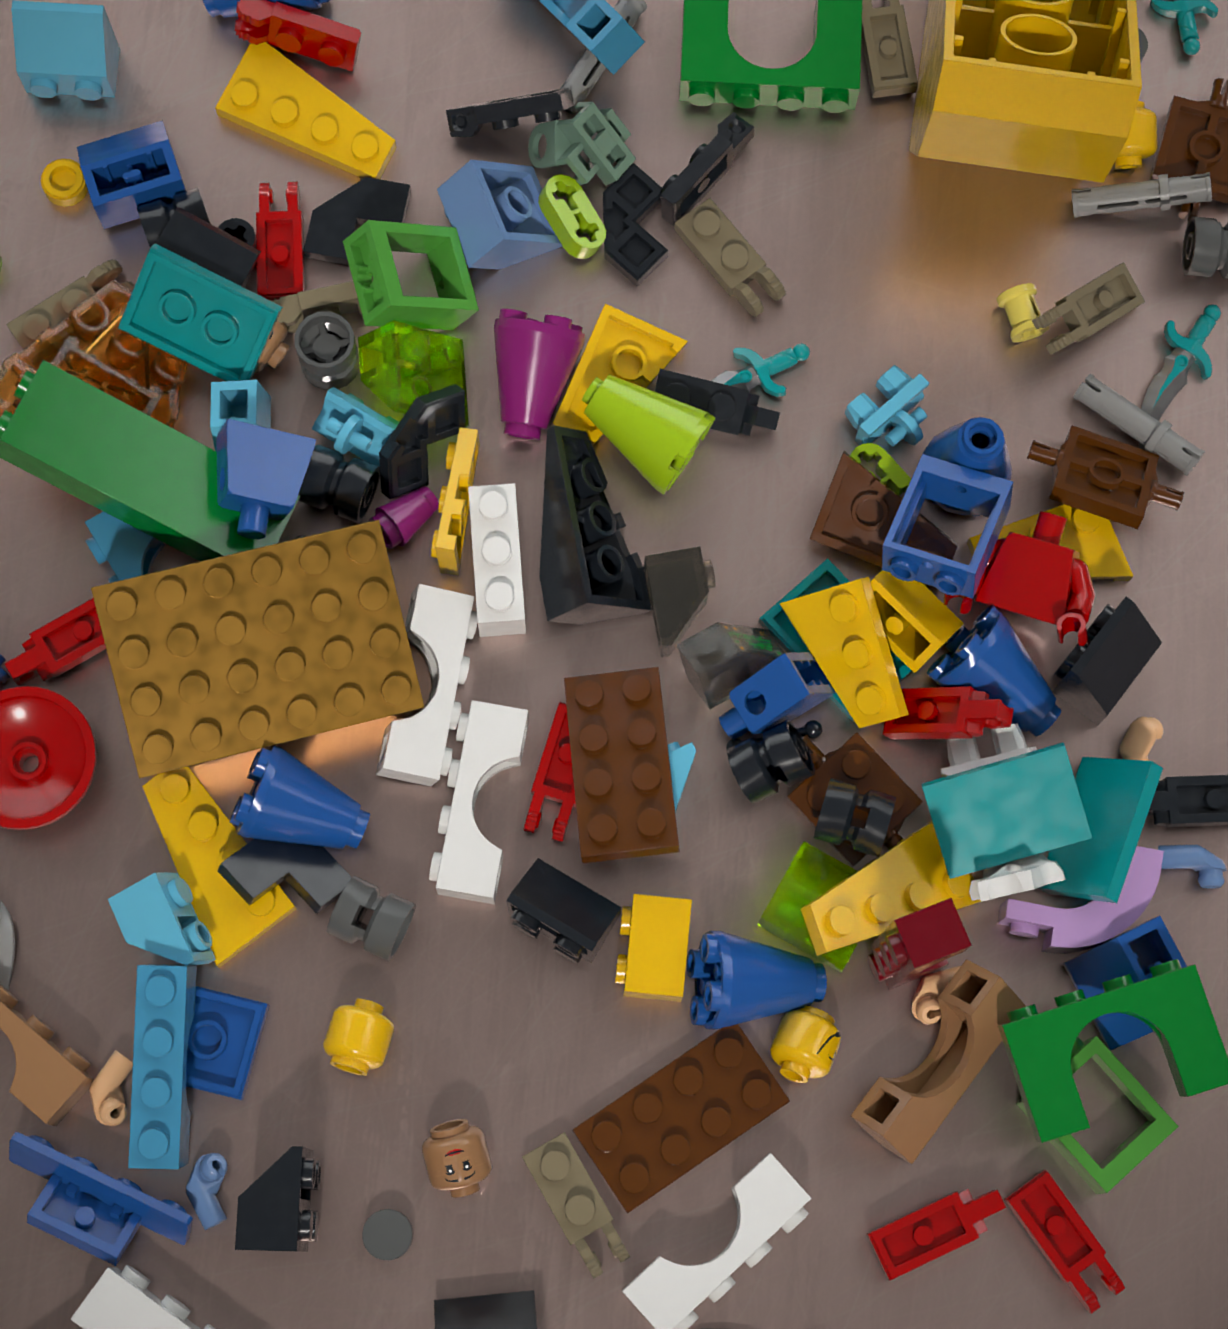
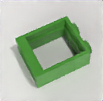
[343,220,479,330]
[1016,1036,1179,1194]

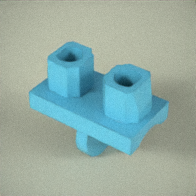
[845,365,929,447]
[312,387,399,466]

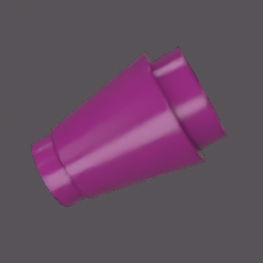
[369,486,439,549]

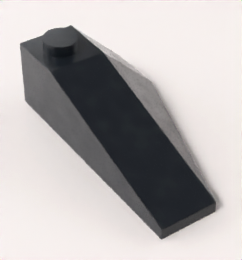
[539,425,652,625]

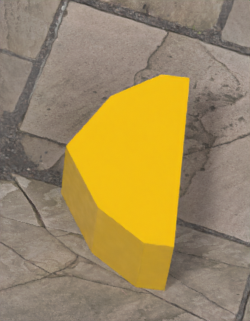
[909,0,1142,183]

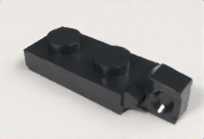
[446,88,574,137]
[660,112,754,226]
[654,369,780,436]
[1147,775,1228,827]

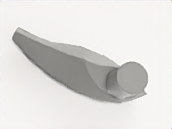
[0,900,16,990]

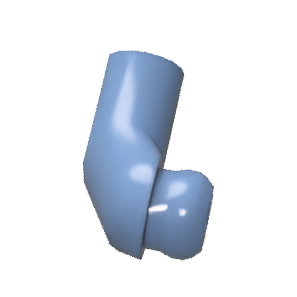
[1158,845,1227,889]
[186,1153,228,1231]

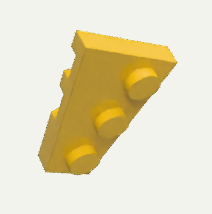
[551,304,688,446]
[431,427,480,576]
[779,577,909,728]

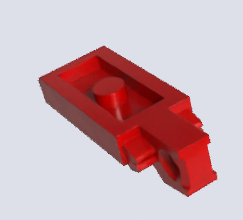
[4,598,106,686]
[883,686,1014,740]
[866,1189,1006,1281]

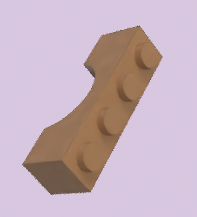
[851,959,1026,1164]
[0,985,94,1126]

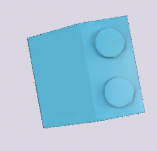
[11,0,120,101]

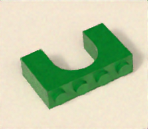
[679,0,862,113]
[998,959,1228,1143]

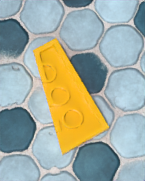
[800,820,981,956]

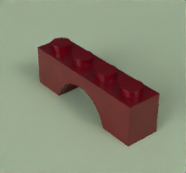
[867,898,972,990]

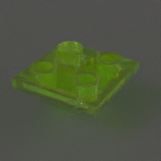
[358,320,469,427]
[757,841,858,973]

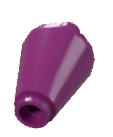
[494,308,585,440]

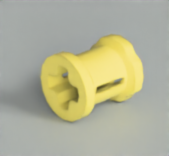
[996,283,1050,343]

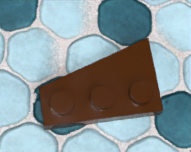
[810,451,958,588]

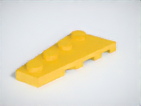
[215,42,397,179]
[142,767,297,968]

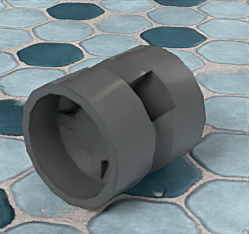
[1182,217,1228,279]
[295,312,360,390]
[327,876,416,961]

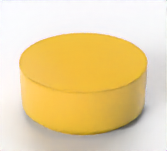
[41,158,88,207]

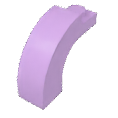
[997,846,1164,954]

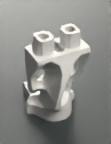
[941,723,1066,902]

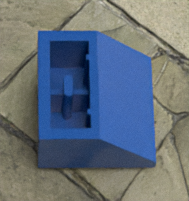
[77,120,186,229]
[1063,916,1187,1051]

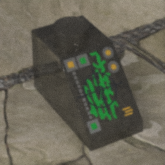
[644,546,716,657]
[677,622,785,709]

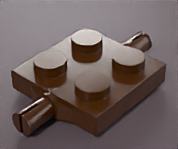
[1150,78,1228,221]
[1027,425,1184,530]
[787,732,923,868]

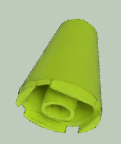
[582,375,716,495]

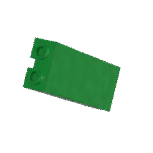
[0,360,300,561]

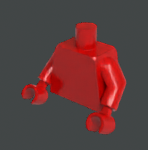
[943,511,1096,646]

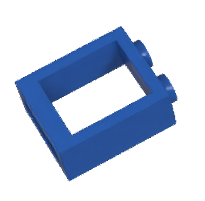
[882,454,1013,599]

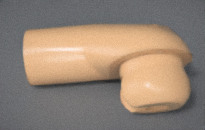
[1120,716,1163,761]
[911,966,961,1025]
[89,1050,133,1126]

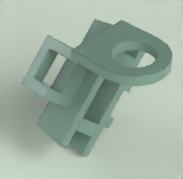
[528,102,636,186]

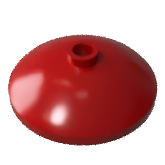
[0,686,97,830]

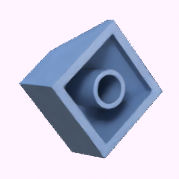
[437,160,562,270]

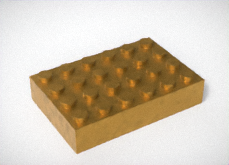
[91,520,424,779]

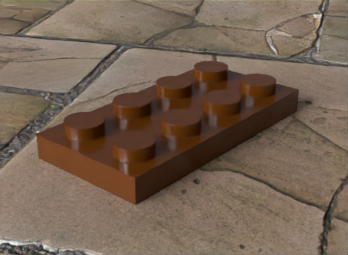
[564,667,680,863]
[572,1024,790,1214]

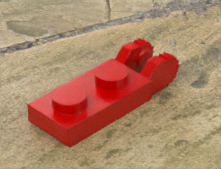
[234,0,362,72]
[256,181,305,301]
[524,702,576,842]
[1004,1170,1125,1314]

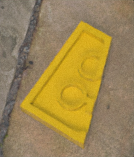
[967,504,1133,582]

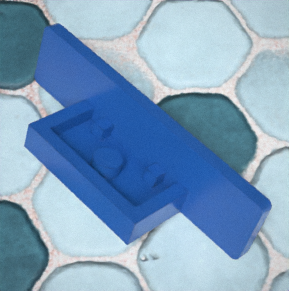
[9,1132,193,1266]

